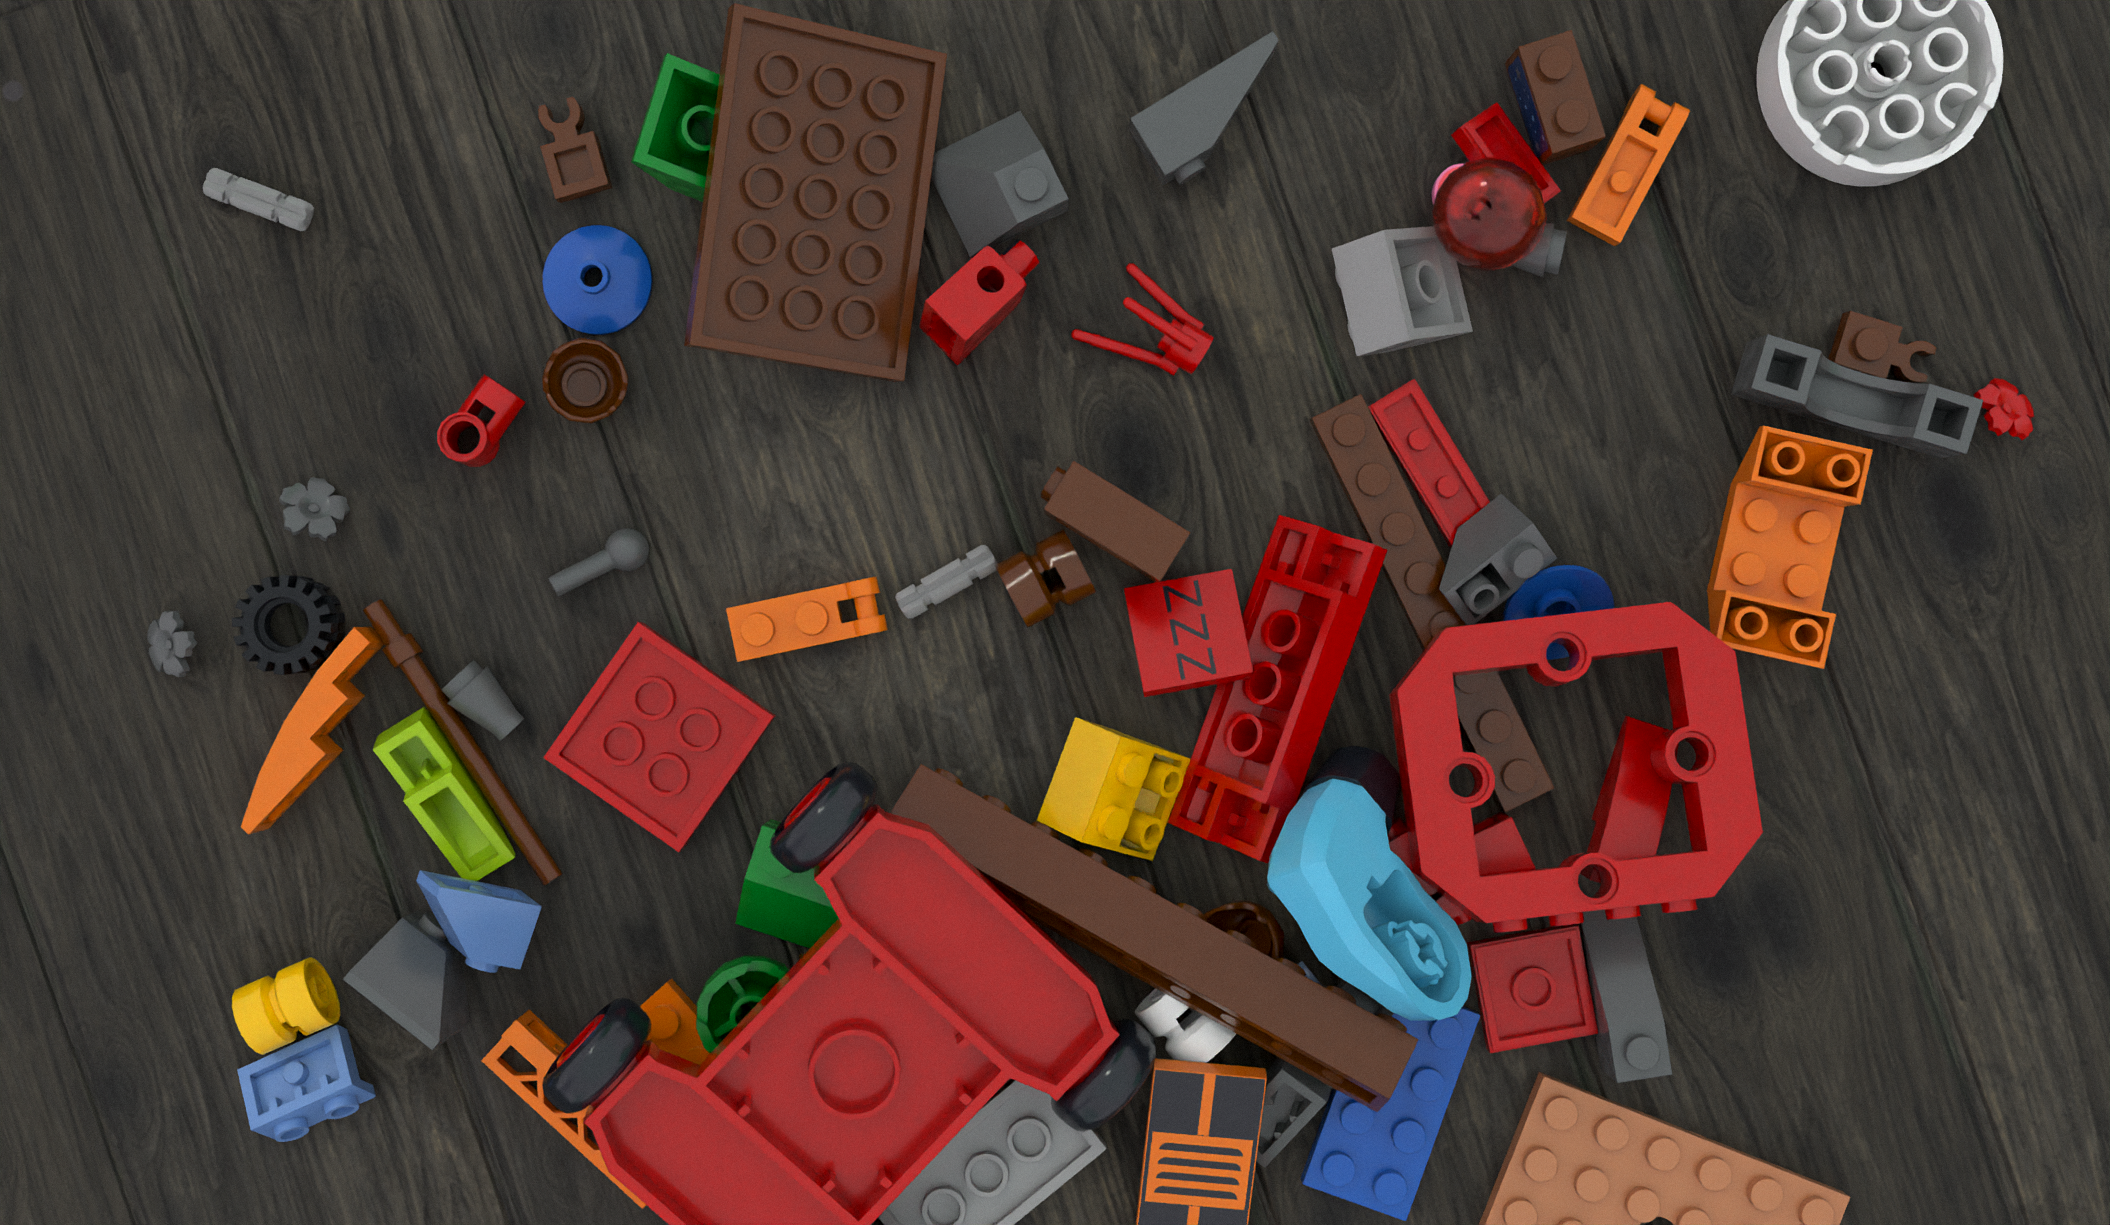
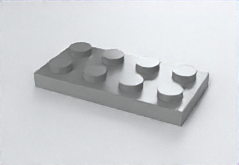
[878,1079,1107,1225]

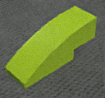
[373,706,515,881]

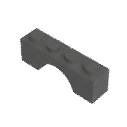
[1731,334,1983,458]

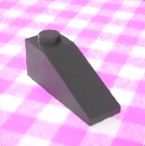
[1128,31,1279,186]
[1578,909,1672,1083]

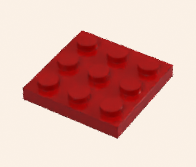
[543,622,776,852]

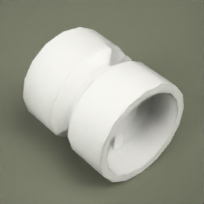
[1135,988,1236,1063]

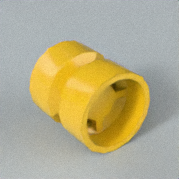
[232,957,340,1055]

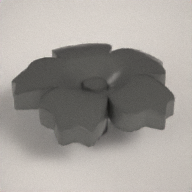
[279,477,350,541]
[147,610,197,677]

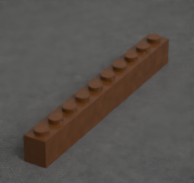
[890,764,1419,1112]

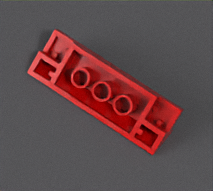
[1168,515,1387,863]

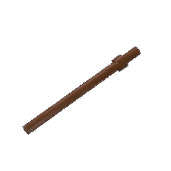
[363,599,563,886]

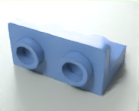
[237,1025,376,1142]

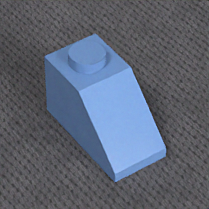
[416,870,542,973]

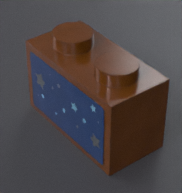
[1505,30,1606,165]

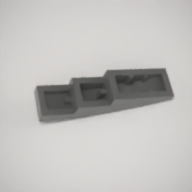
[1256,980,1394,1167]

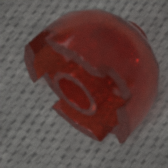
[1432,157,1547,271]

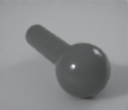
[548,528,649,597]

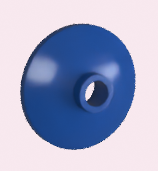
[543,225,653,335]
[1503,565,1614,659]

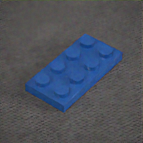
[1300,1006,1480,1221]

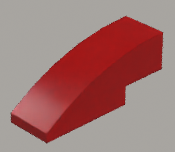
[1580,716,1679,883]

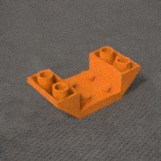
[1707,425,1873,669]

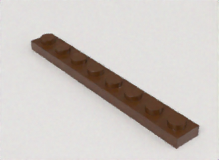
[1309,394,1554,812]

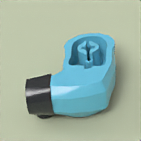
[1267,745,1472,1021]

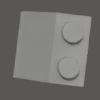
[1332,225,1473,356]

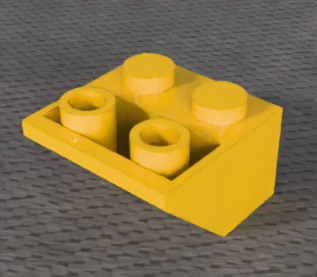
[1037,717,1191,861]

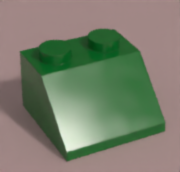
[631,53,720,202]
[735,819,839,948]

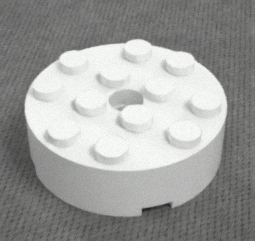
[1757,0,2003,187]

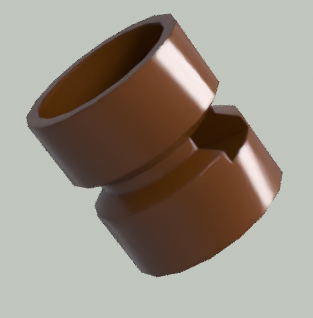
[995,529,1096,628]

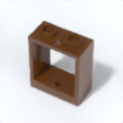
[1040,461,1191,582]

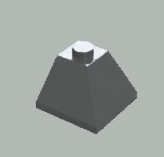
[931,111,1069,259]
[343,910,470,1050]

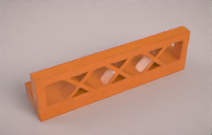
[481,1010,646,1209]

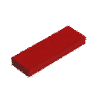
[1368,378,1490,548]

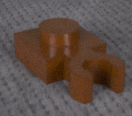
[538,96,613,203]
[1828,311,1937,383]

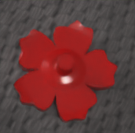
[1973,378,2034,440]

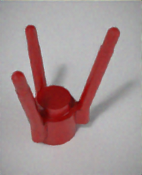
[1071,263,1214,376]

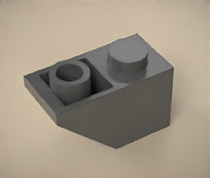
[1439,494,1557,625]

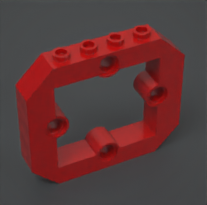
[1389,602,1763,933]

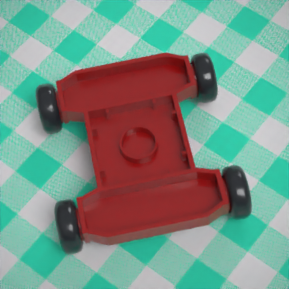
[542,762,1156,1225]

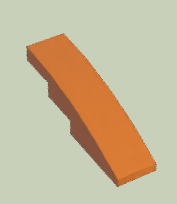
[241,627,384,834]

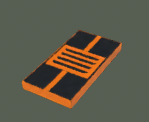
[1135,1058,1267,1225]

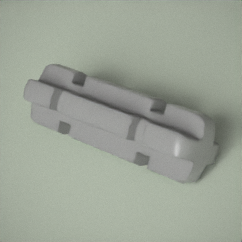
[203,168,314,231]
[895,545,998,619]

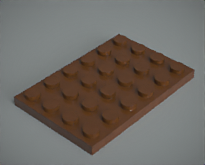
[684,3,947,382]

